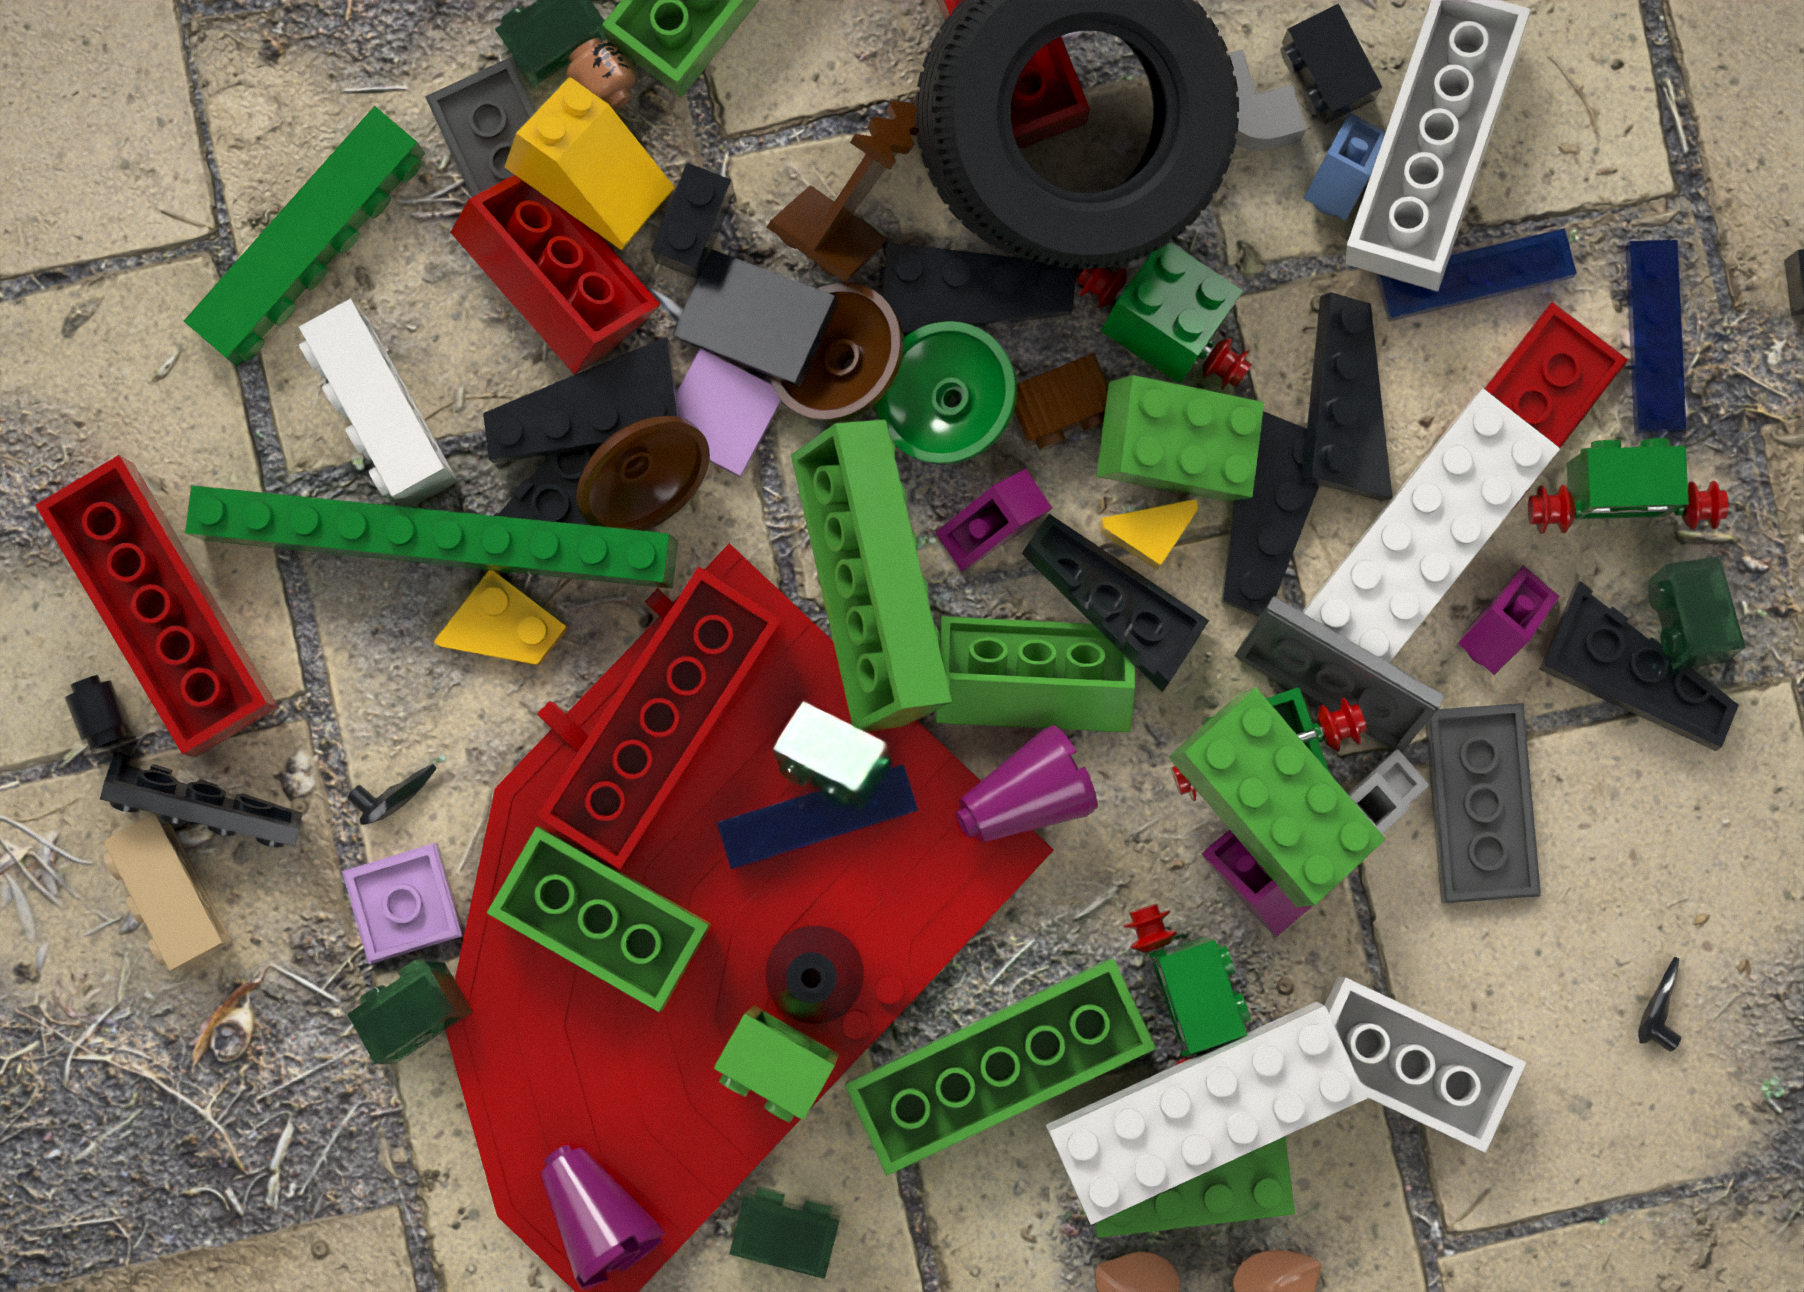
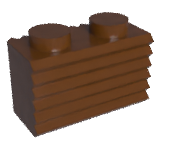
[1013,353,1108,451]

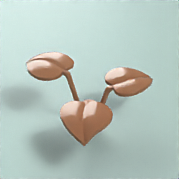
[1095,1250,1322,1292]

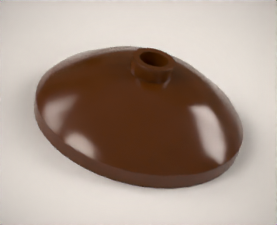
[770,282,904,422]
[576,416,710,531]

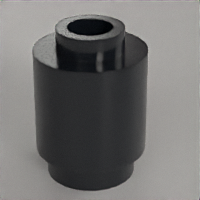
[65,675,128,750]

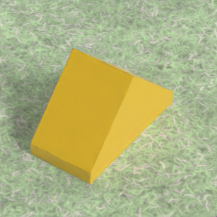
[1099,499,1199,570]

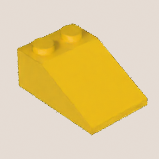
[505,77,675,250]

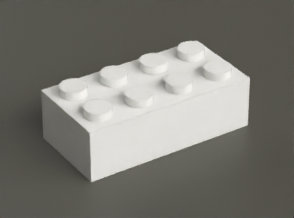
[299,298,458,507]
[1325,976,1526,1153]

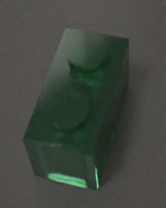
[495,0,606,88]
[1648,556,1746,671]
[772,701,892,810]
[347,959,473,1064]
[729,1186,841,1279]

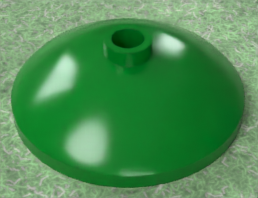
[876,321,1017,465]

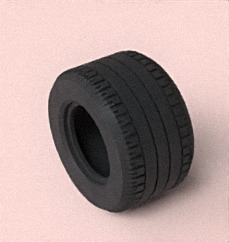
[915,0,1239,269]

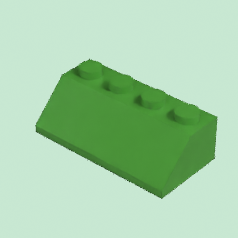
[936,616,1135,732]

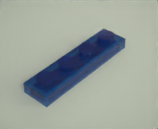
[1377,228,1577,322]
[1625,240,1686,433]
[717,764,918,869]

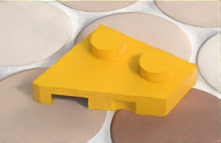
[434,570,568,666]

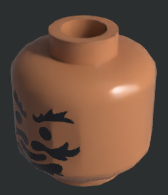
[566,38,637,111]

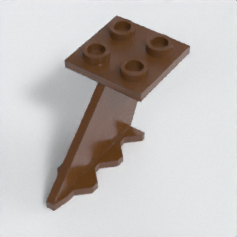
[766,100,919,283]

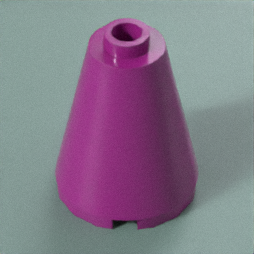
[955,725,1098,843]
[540,1145,666,1290]

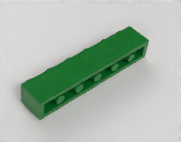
[184,105,425,367]

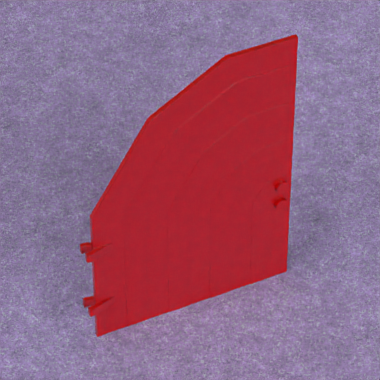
[445,543,1054,1292]

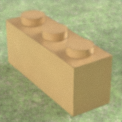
[103,813,232,971]

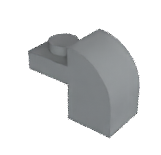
[1227,49,1306,151]
[1346,749,1430,834]

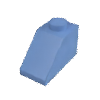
[1303,112,1386,221]

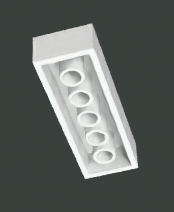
[1346,0,1531,291]
[1302,389,1560,663]
[1045,1002,1367,1225]

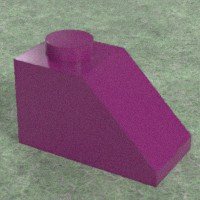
[935,469,1053,572]
[1457,565,1560,675]
[1202,829,1312,937]

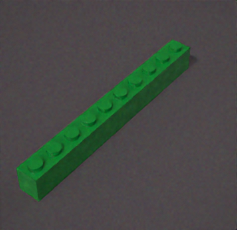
[185,485,678,589]

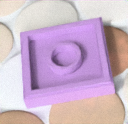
[676,348,782,478]
[342,843,464,964]

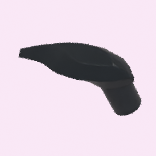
[347,764,437,825]
[1638,957,1681,1052]

